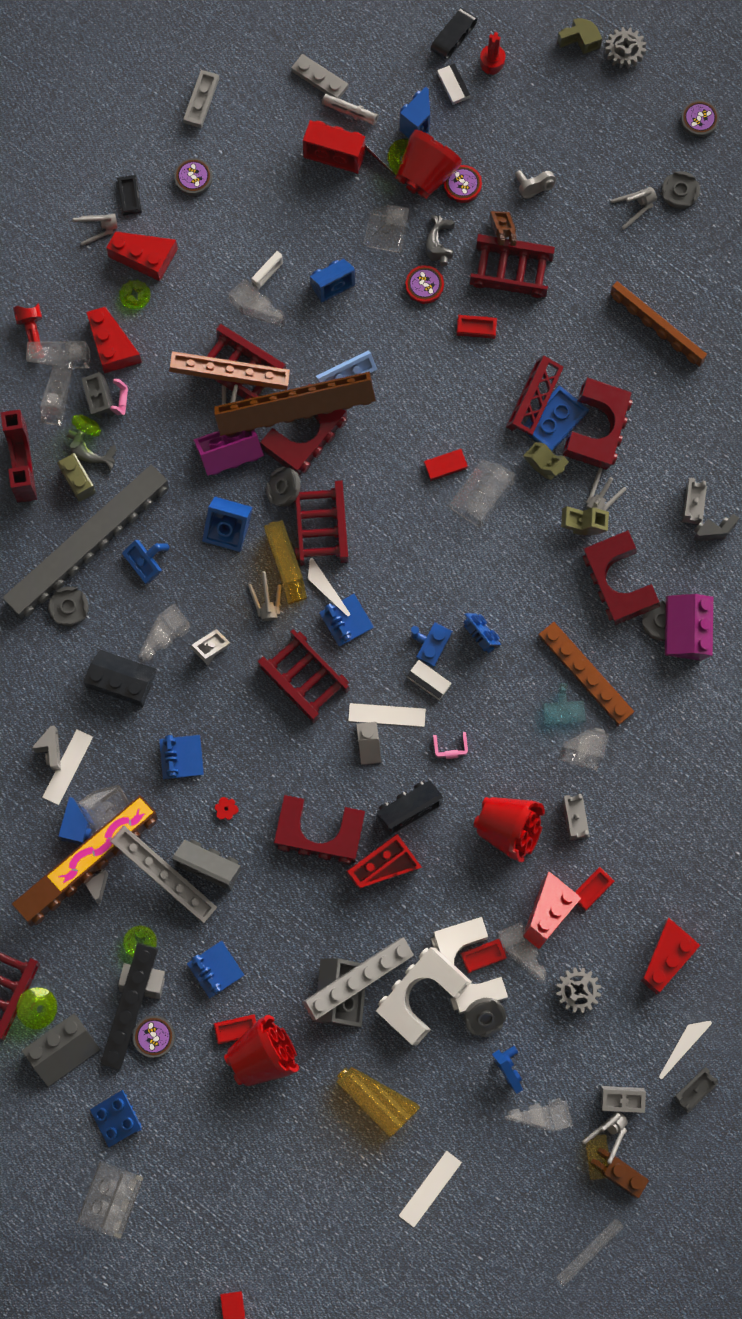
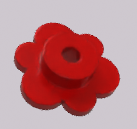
[215,797,239,820]

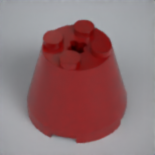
[395,129,462,200]
[473,797,545,862]
[224,1015,299,1086]

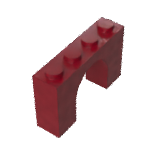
[562,377,632,470]
[260,383,348,475]
[0,409,37,503]
[582,530,660,625]
[274,795,365,864]

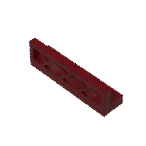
[506,356,564,436]

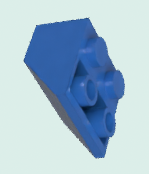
[399,87,430,138]

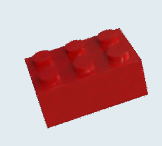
[303,120,365,174]

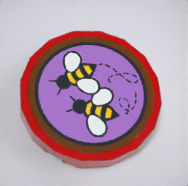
[444,165,482,203]
[405,265,444,304]

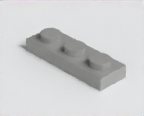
[291,54,349,99]
[183,70,219,128]

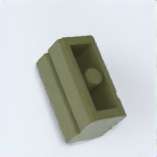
[57,453,96,502]

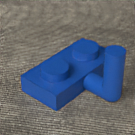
[122,540,169,584]
[411,622,453,668]
[492,1046,523,1094]

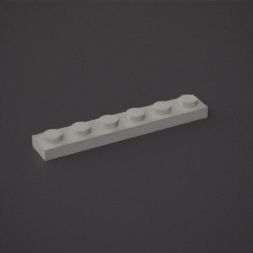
[110,826,217,923]
[303,937,414,1020]

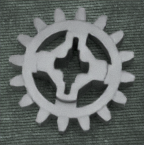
[605,27,646,69]
[556,967,601,1014]

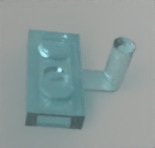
[543,682,586,725]

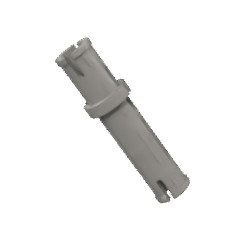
[322,93,379,126]

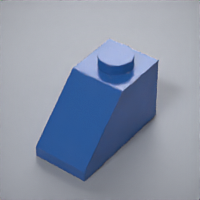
[58,797,92,845]

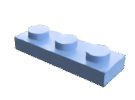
[316,351,377,383]

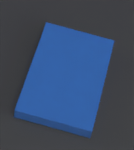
[523,385,589,452]

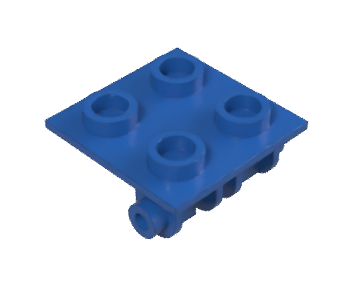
[319,594,374,647]
[463,613,502,653]
[159,735,204,779]
[187,941,245,999]
[90,1090,142,1147]

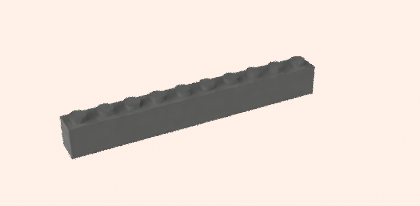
[2,464,169,620]

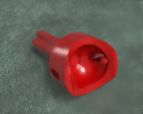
[480,32,506,75]
[13,303,44,360]

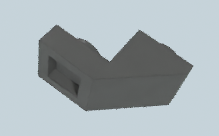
[694,514,739,542]

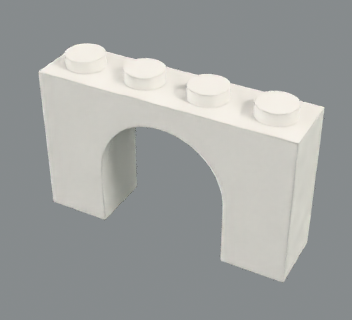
[431,917,508,1014]
[376,947,472,1045]

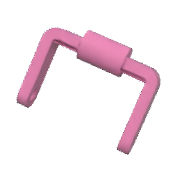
[110,379,128,415]
[433,732,468,759]

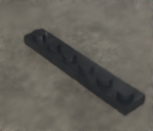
[100,942,159,1070]

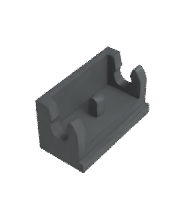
[81,372,115,418]
[673,1067,718,1113]

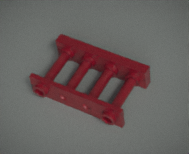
[470,234,555,298]
[206,324,286,400]
[293,480,349,566]
[258,629,349,723]
[0,952,40,1041]

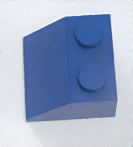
[310,259,355,303]
[202,497,253,552]

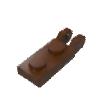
[489,211,517,246]
[590,1147,649,1199]

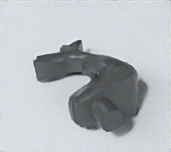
[426,215,455,266]
[67,429,117,471]

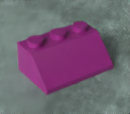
[194,430,264,476]
[665,594,714,661]

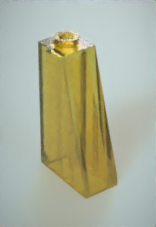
[264,520,307,605]
[336,1067,420,1138]

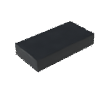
[117,175,142,216]

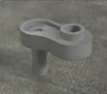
[515,170,556,199]

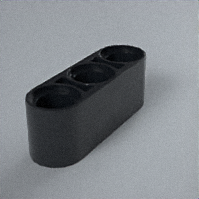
[430,8,478,60]

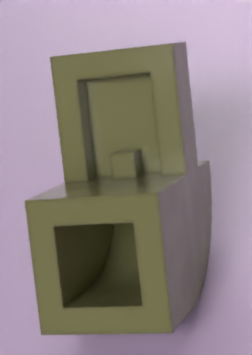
[557,18,602,54]
[523,442,569,480]
[561,506,609,535]

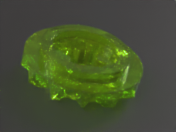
[119,279,151,309]
[71,415,101,437]
[123,926,157,957]

